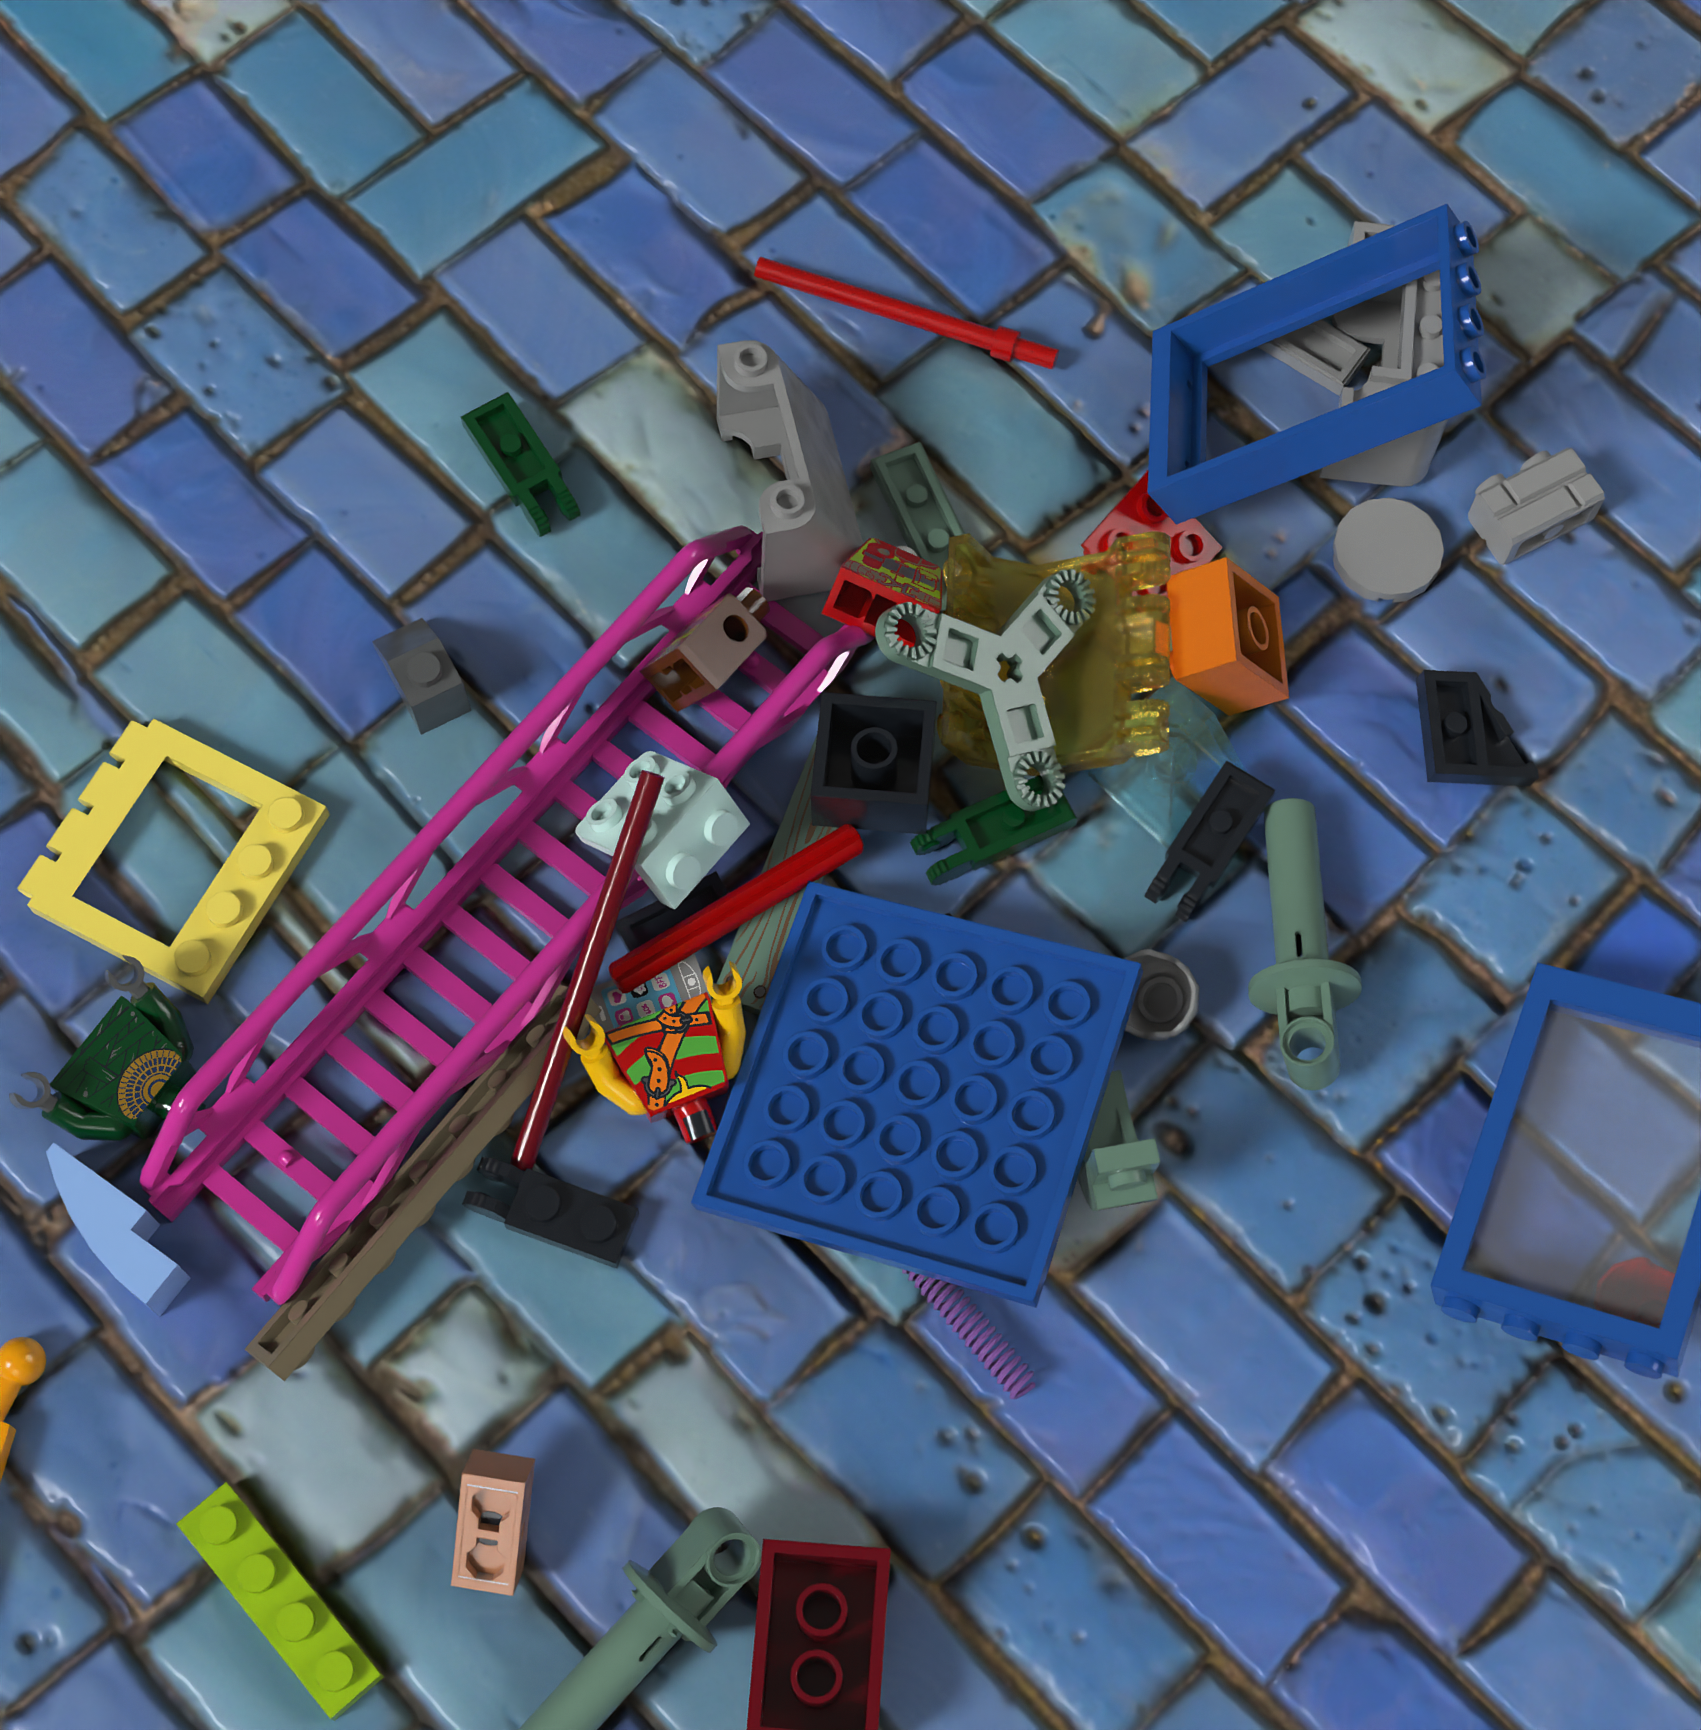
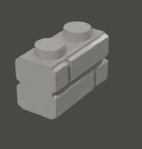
[1468,448,1605,565]

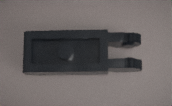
[1144,760,1275,922]
[462,1156,639,1268]

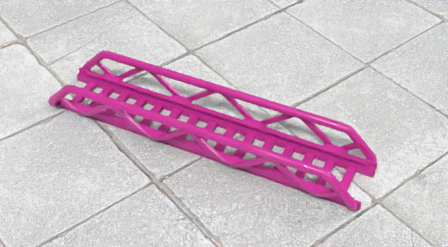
[139,525,875,1305]

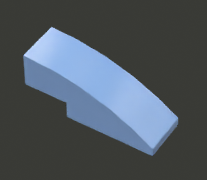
[46,1143,191,1317]

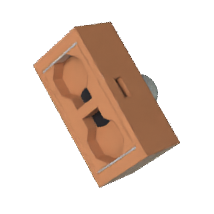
[451,1449,535,1596]

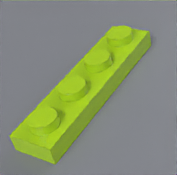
[176,1482,384,1721]

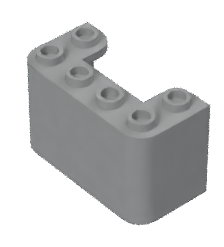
[1319,221,1448,487]

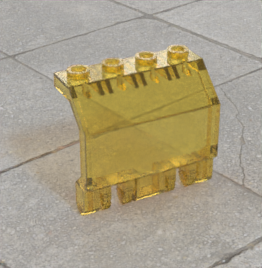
[937,531,1171,776]

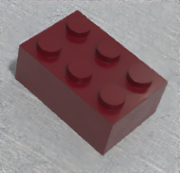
[747,1539,891,1730]

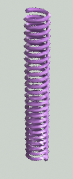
[902,1269,1036,1399]

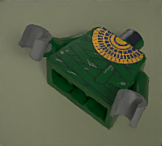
[9,955,206,1141]

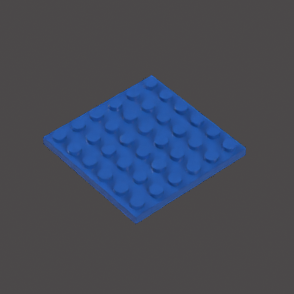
[691,881,1143,1308]

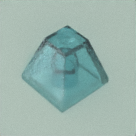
[1088,676,1247,849]

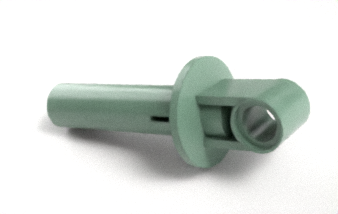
[1248,798,1362,1090]
[518,1507,761,1730]

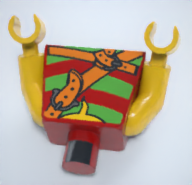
[562,961,746,1145]

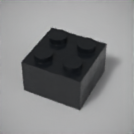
[810,692,937,835]

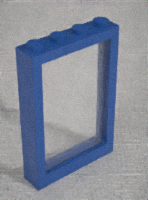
[1430,962,1701,1379]

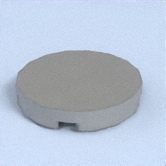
[1333,498,1444,603]

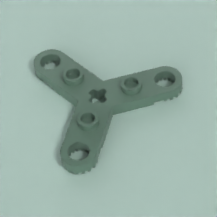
[875,569,1096,811]

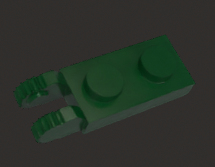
[461,392,581,537]
[910,775,1077,886]

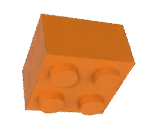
[1164,557,1289,716]

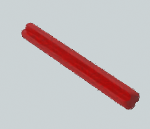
[608,824,864,993]

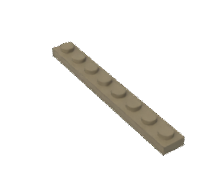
[245,984,602,1382]

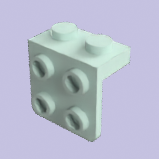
[575,751,750,909]

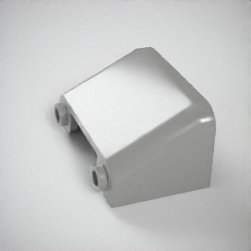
[716,340,863,602]

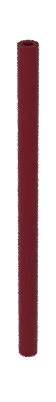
[510,770,665,1171]

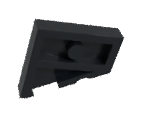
[1416,670,1539,786]

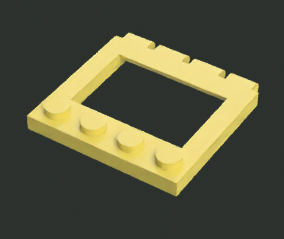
[17,718,330,1004]

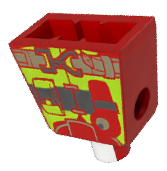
[821,538,943,648]

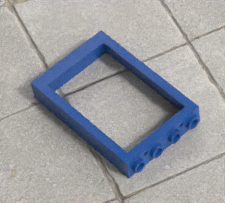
[1148,204,1486,525]

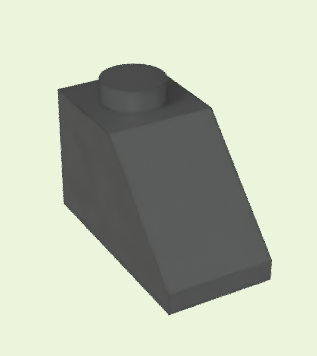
[372,618,471,735]

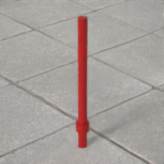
[754,257,1059,370]

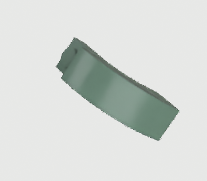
[1078,1070,1160,1211]

